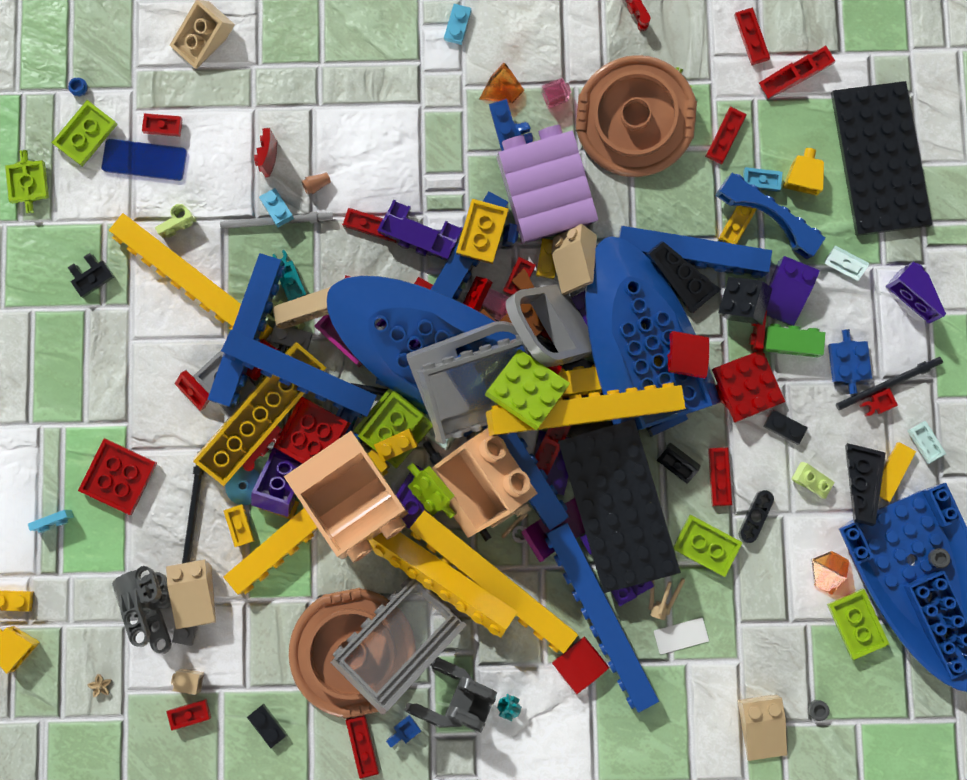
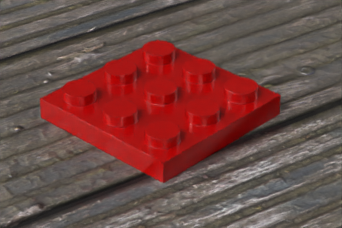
[711,349,786,423]
[273,397,350,464]
[78,438,157,515]

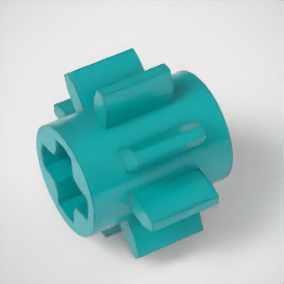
[497,694,522,721]

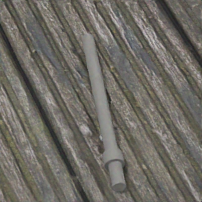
[220,212,333,229]

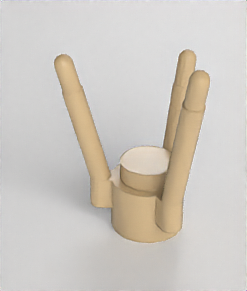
[491,502,531,538]
[648,578,685,620]

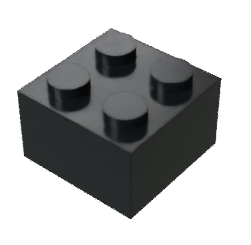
[718,277,772,325]

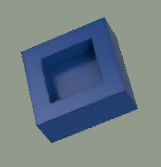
[502,223,519,247]

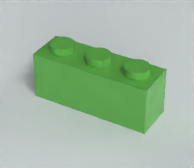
[763,324,826,358]

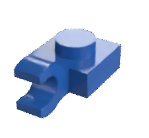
[386,714,422,748]

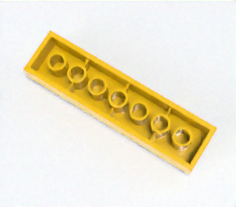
[193,341,326,486]

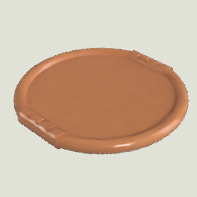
[575,55,697,177]
[289,588,416,719]

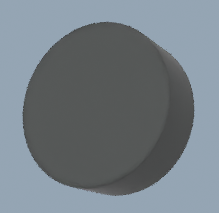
[928,548,951,568]
[808,700,830,721]

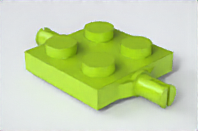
[5,150,49,213]
[407,463,456,519]

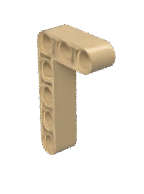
[273,287,331,329]

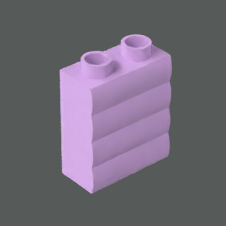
[496,125,598,244]

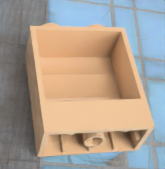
[432,428,538,538]
[284,431,409,563]

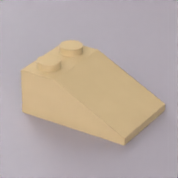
[170,0,235,69]
[552,224,597,295]
[166,560,216,629]
[737,694,787,761]

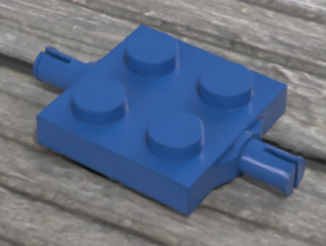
[828,329,872,394]

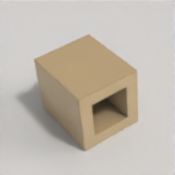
[171,669,204,695]

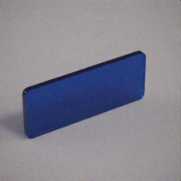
[101,139,187,181]

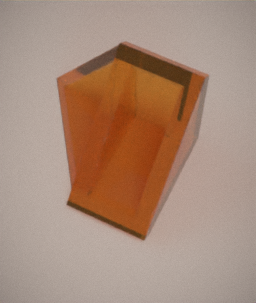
[479,63,524,104]
[811,551,849,595]

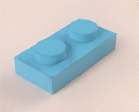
[444,4,472,45]
[743,167,783,192]
[259,188,294,228]
[28,510,74,533]

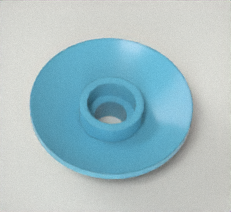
[225,467,260,505]

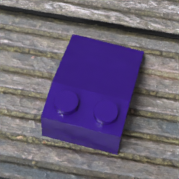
[767,256,820,326]
[885,261,946,323]
[251,447,302,517]

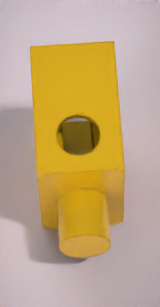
[783,148,824,196]
[0,626,40,674]

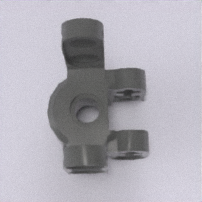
[112,566,172,654]
[404,657,497,733]

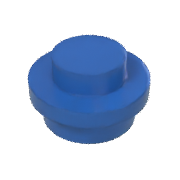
[68,78,88,96]

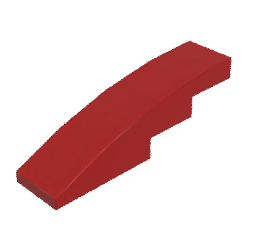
[759,45,835,99]
[535,398,571,475]

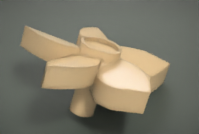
[87,673,112,698]

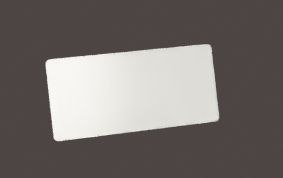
[654,618,709,654]

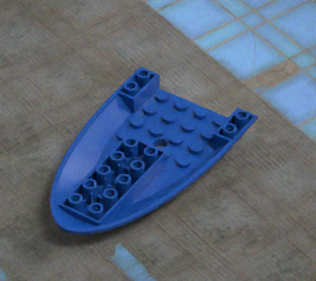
[585,237,721,430]
[327,275,525,437]
[839,483,967,692]

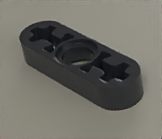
[738,490,774,543]

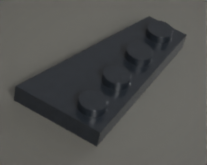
[646,241,721,313]
[845,443,886,526]

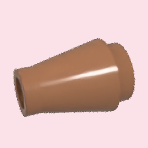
[301,172,331,195]

